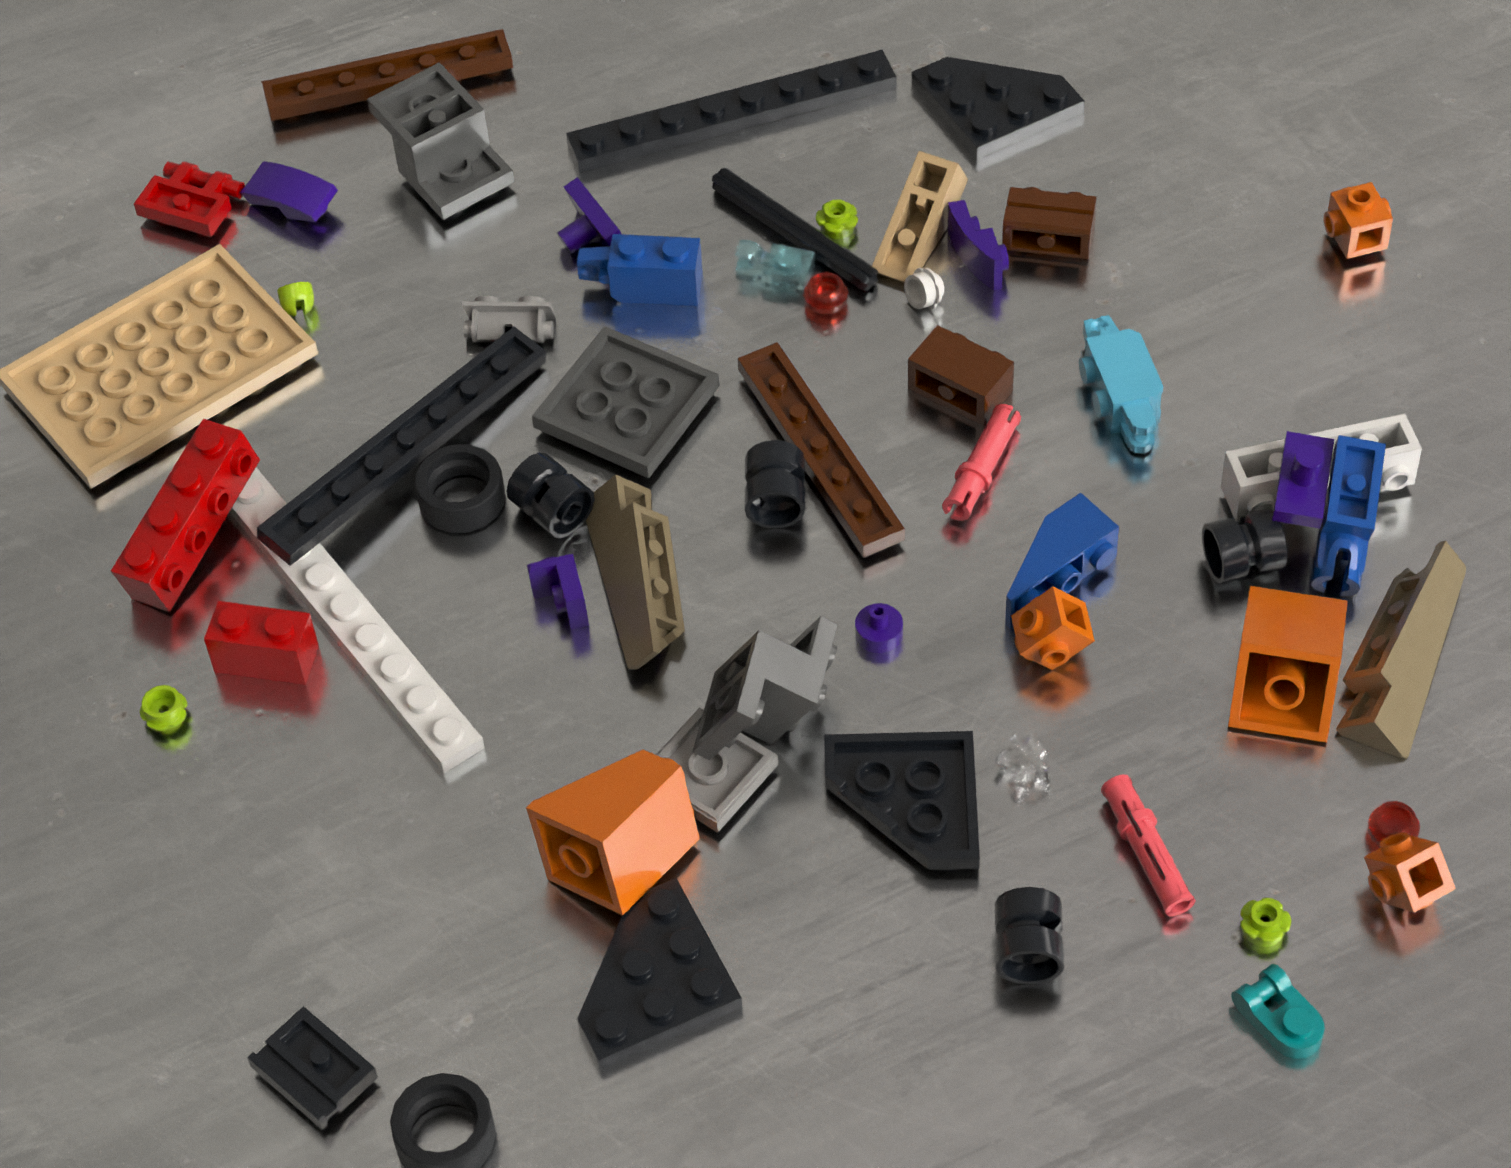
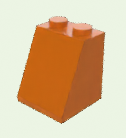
[1228,586,1348,743]
[526,749,700,915]

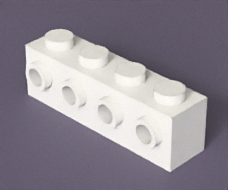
[1221,414,1422,522]

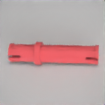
[942,404,1021,521]
[1101,775,1196,917]

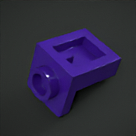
[527,554,589,630]

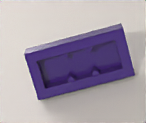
[557,177,622,254]
[1272,431,1334,529]

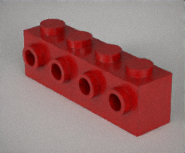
[111,418,260,612]

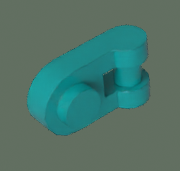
[1231,964,1325,1059]

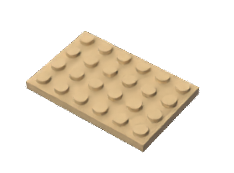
[0,244,318,489]

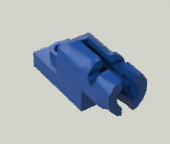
[1311,435,1386,596]

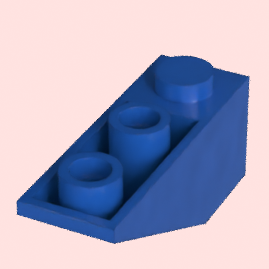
[1005,493,1119,629]

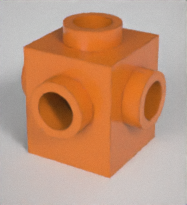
[1323,182,1393,259]
[1011,586,1095,670]
[1364,833,1456,912]

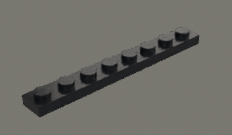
[566,50,897,173]
[257,326,547,566]

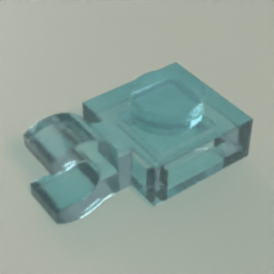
[735,240,815,295]

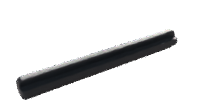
[711,168,878,291]

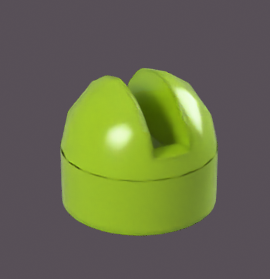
[277,282,314,317]

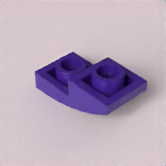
[240,161,338,222]
[947,200,1009,291]

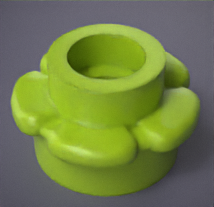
[816,199,858,239]
[140,685,188,731]
[1240,897,1291,947]

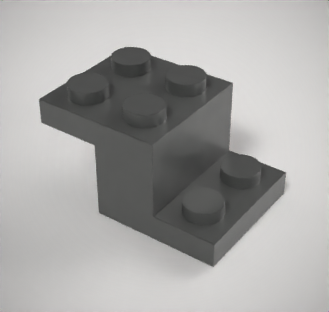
[367,62,515,220]
[692,616,838,760]

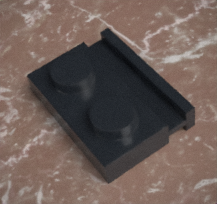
[247,1006,378,1130]

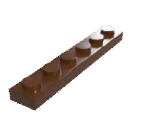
[261,29,514,121]
[737,342,905,558]

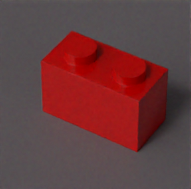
[204,601,319,685]

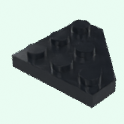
[912,57,1085,160]
[824,731,980,870]
[577,878,743,1071]

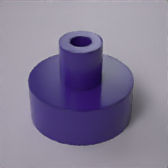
[855,603,903,653]

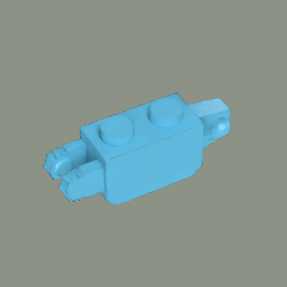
[1079,315,1164,455]

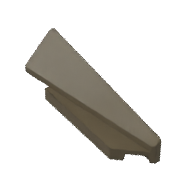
[586,475,685,670]
[1336,541,1466,758]

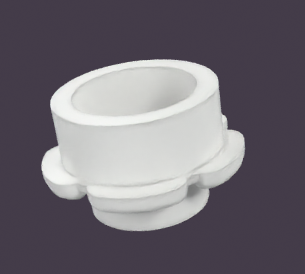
[904,268,944,310]

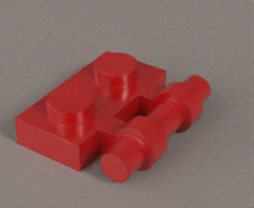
[133,161,245,237]

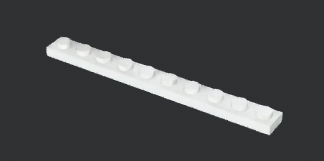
[230,467,485,773]

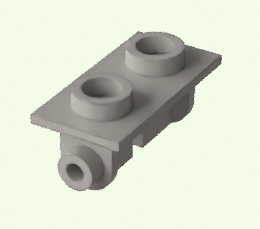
[462,296,556,343]

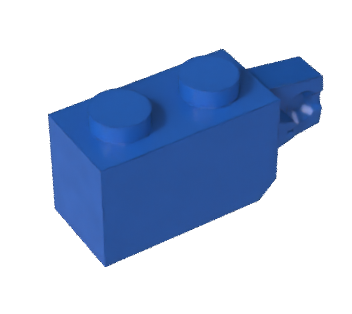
[577,234,703,306]

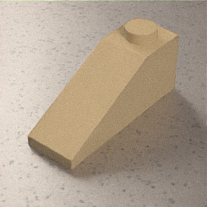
[872,151,968,284]

